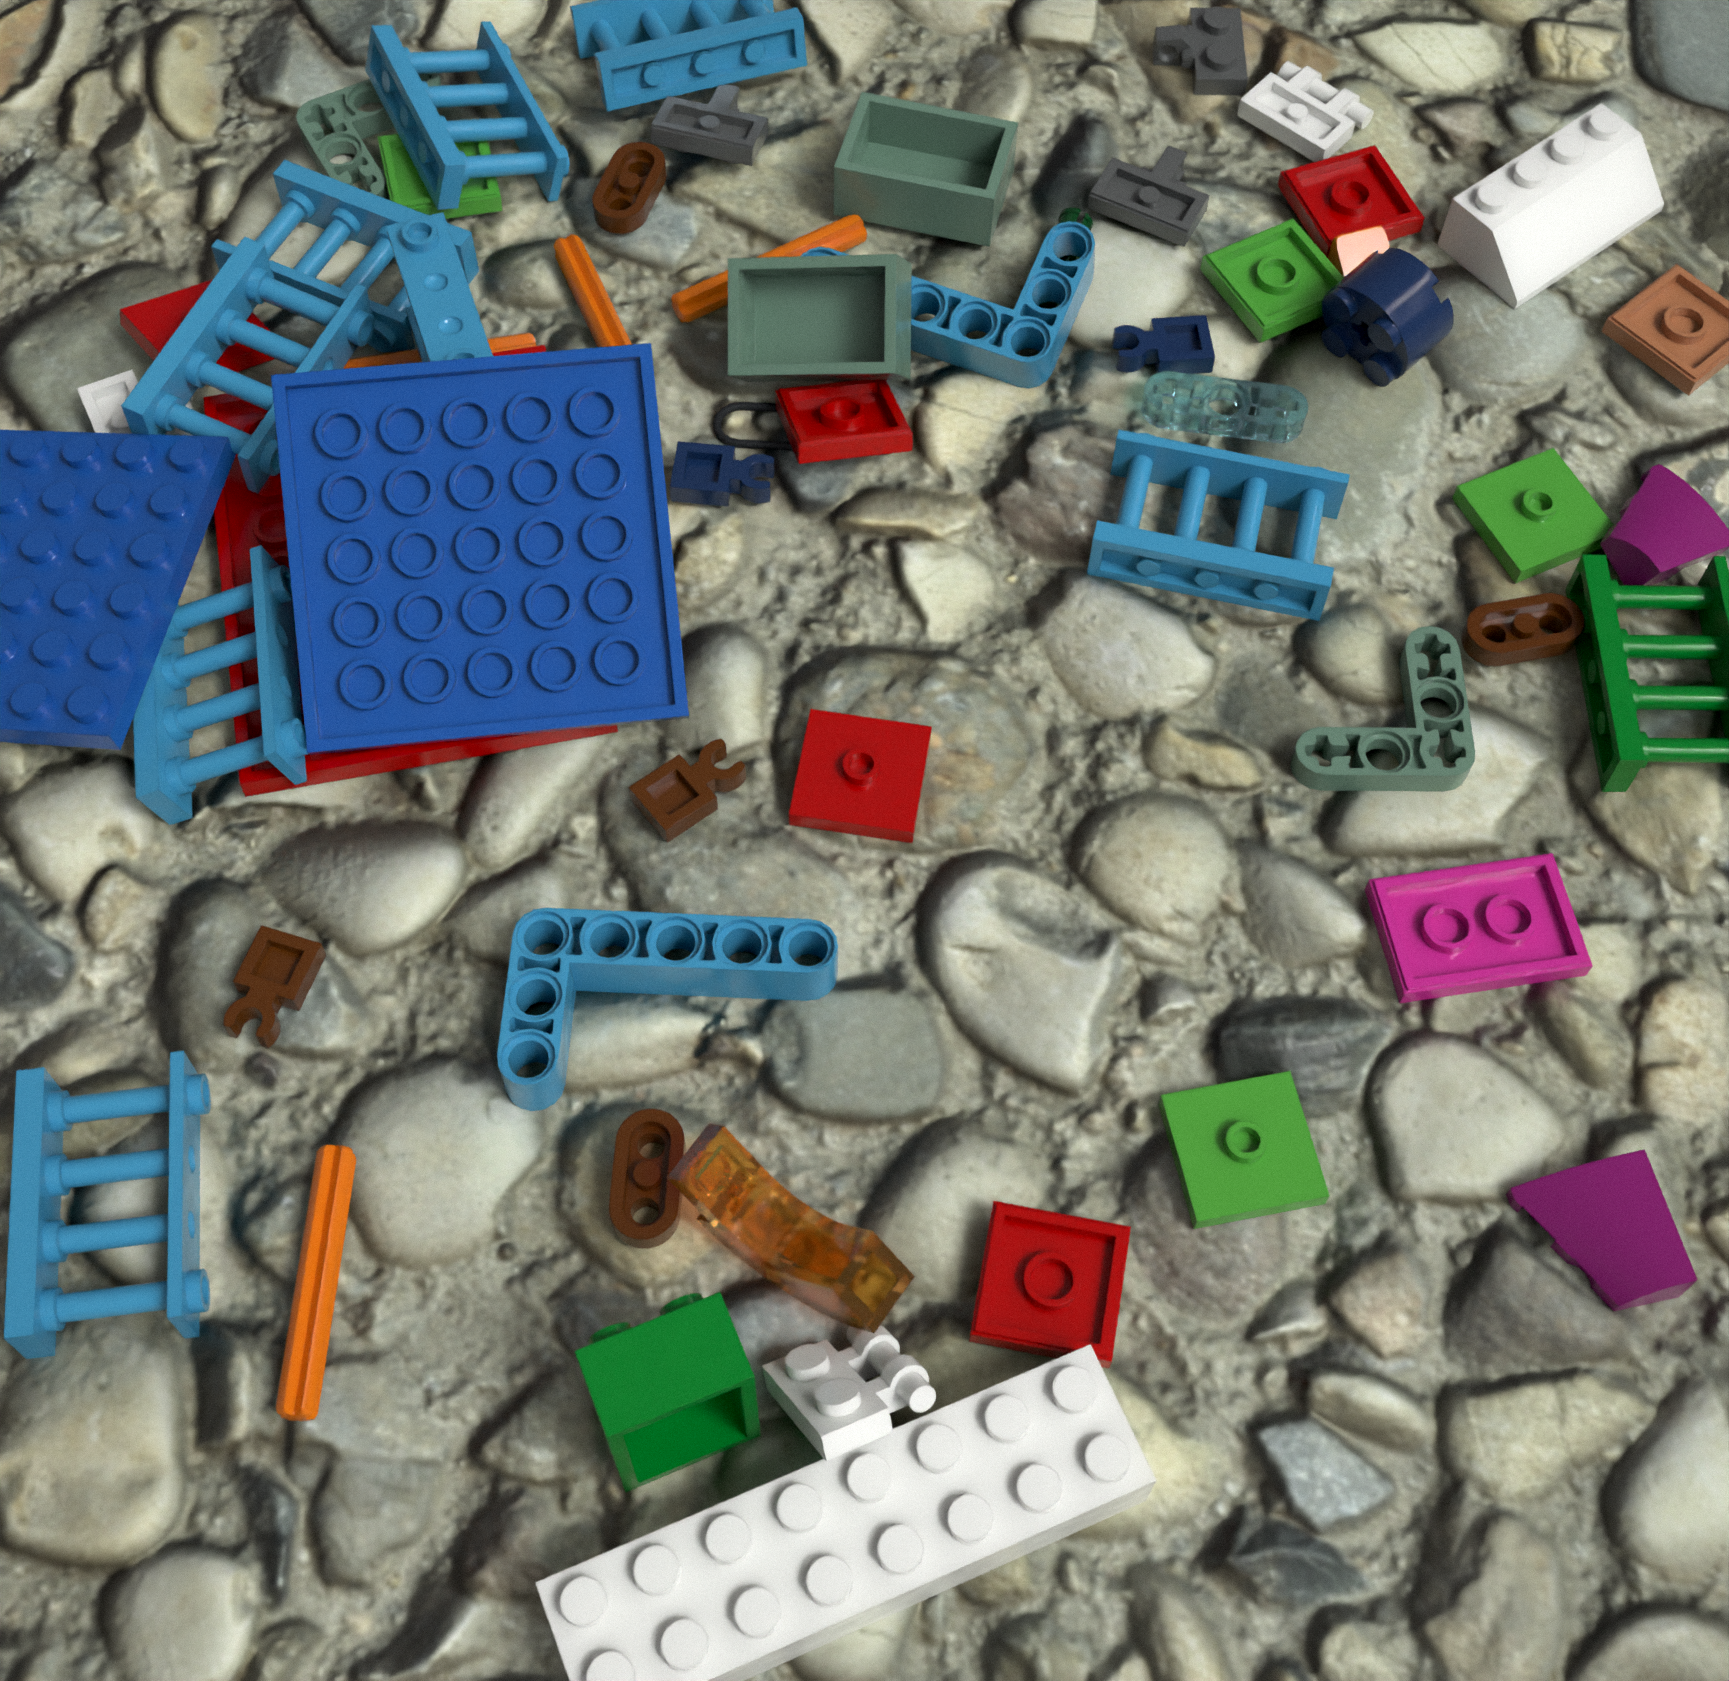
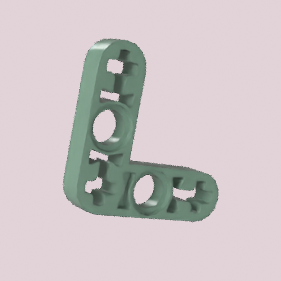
[296,73,442,200]
[1290,626,1475,792]

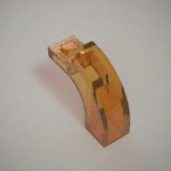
[666,1123,915,1333]

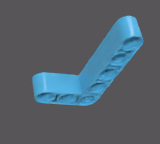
[801,221,1095,389]
[497,908,838,1111]

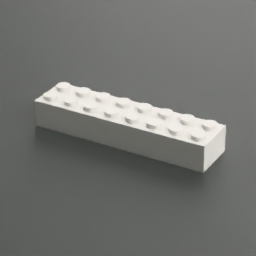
[535,1344,1157,1681]

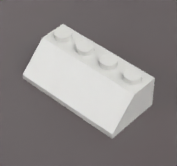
[1437,103,1664,309]

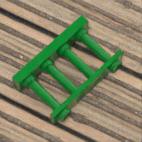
[1565,555,1729,792]

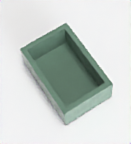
[834,92,1018,247]
[728,254,912,382]

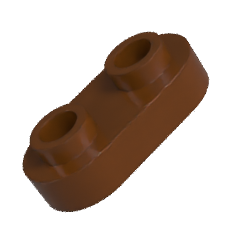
[592,142,666,234]
[1461,593,1584,666]
[609,1109,686,1249]

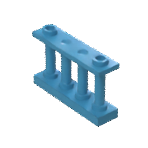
[570,0,807,112]
[365,21,569,210]
[211,160,479,353]
[386,212,493,362]
[121,236,375,493]
[1087,430,1350,621]
[133,545,309,825]
[4,1051,211,1359]

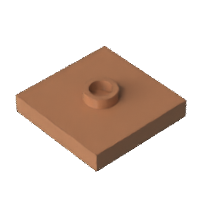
[1601,264,1729,396]

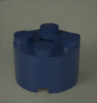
[1321,248,1454,387]

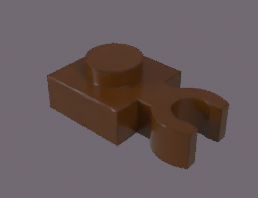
[628,739,746,843]
[223,925,326,1048]

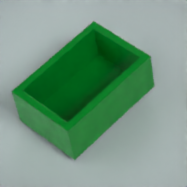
[575,1292,761,1492]

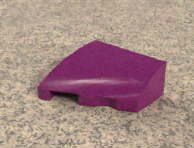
[1600,464,1729,585]
[1506,1149,1698,1311]

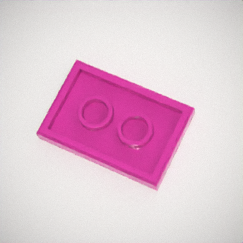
[1365,853,1593,1004]

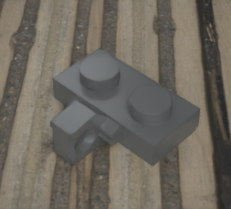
[1152,7,1248,96]
[651,84,768,166]
[1088,145,1210,247]

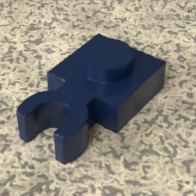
[1112,315,1215,376]
[670,441,775,507]

